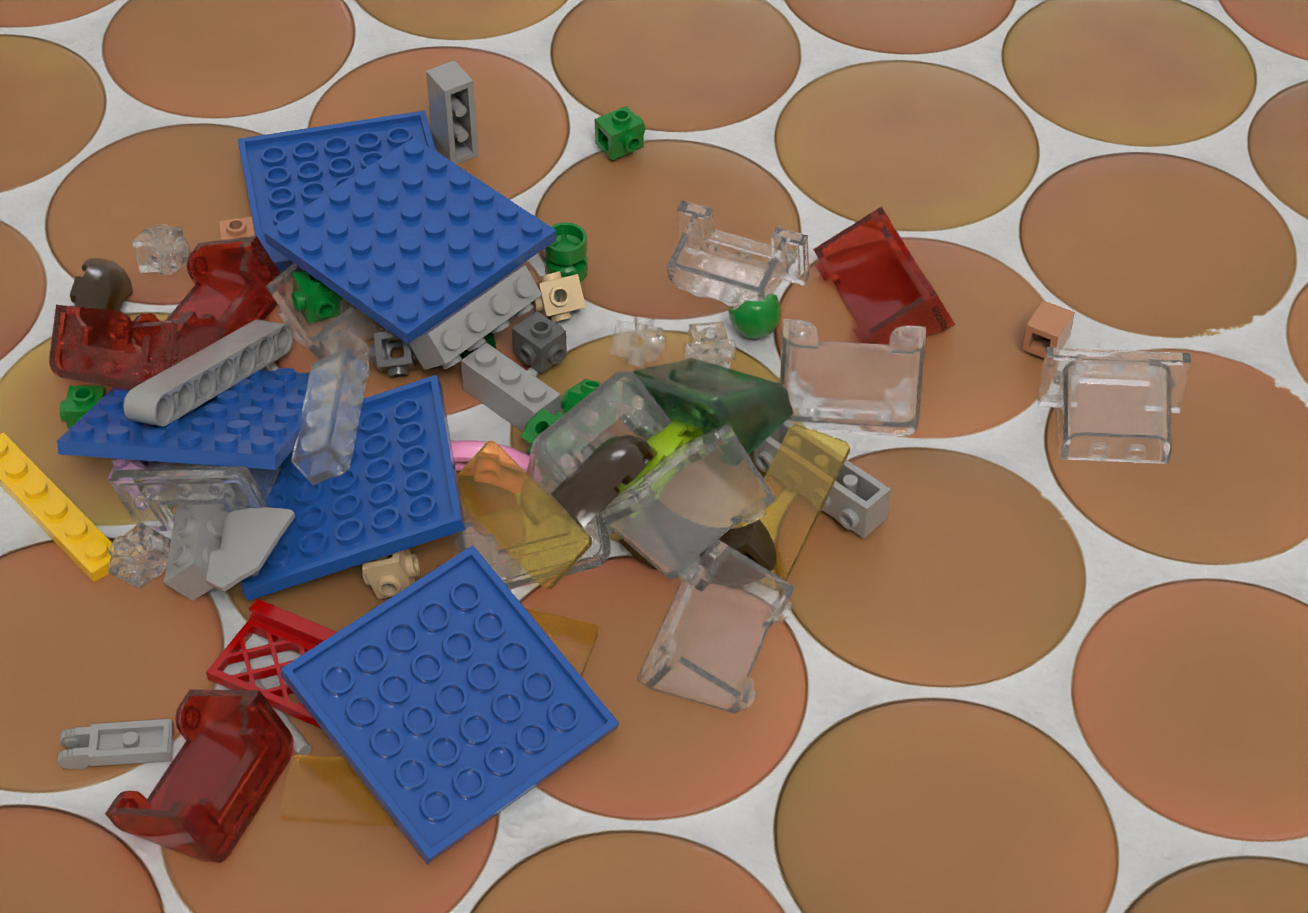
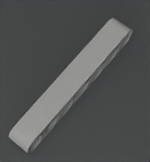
[124,319,293,427]

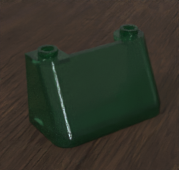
[619,358,794,465]

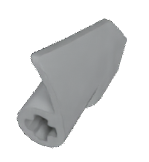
[206,507,295,592]

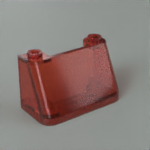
[813,206,955,350]
[127,236,285,360]
[49,304,224,390]
[105,690,294,863]

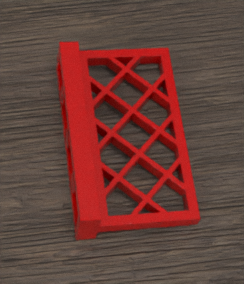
[206,599,337,729]

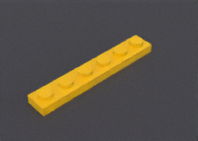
[0,432,126,583]

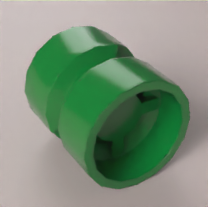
[544,222,588,282]

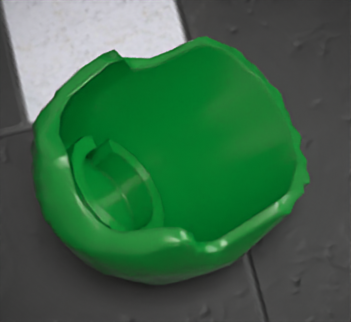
[729,294,781,339]

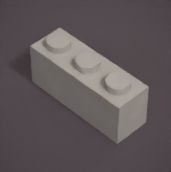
[426,60,479,165]
[461,343,561,432]

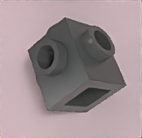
[512,311,567,373]
[370,328,417,377]

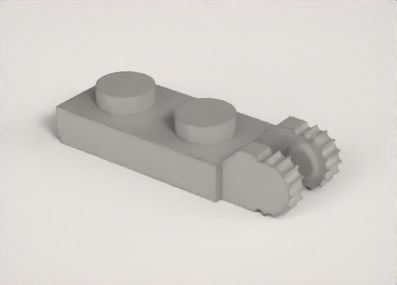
[57,719,174,770]

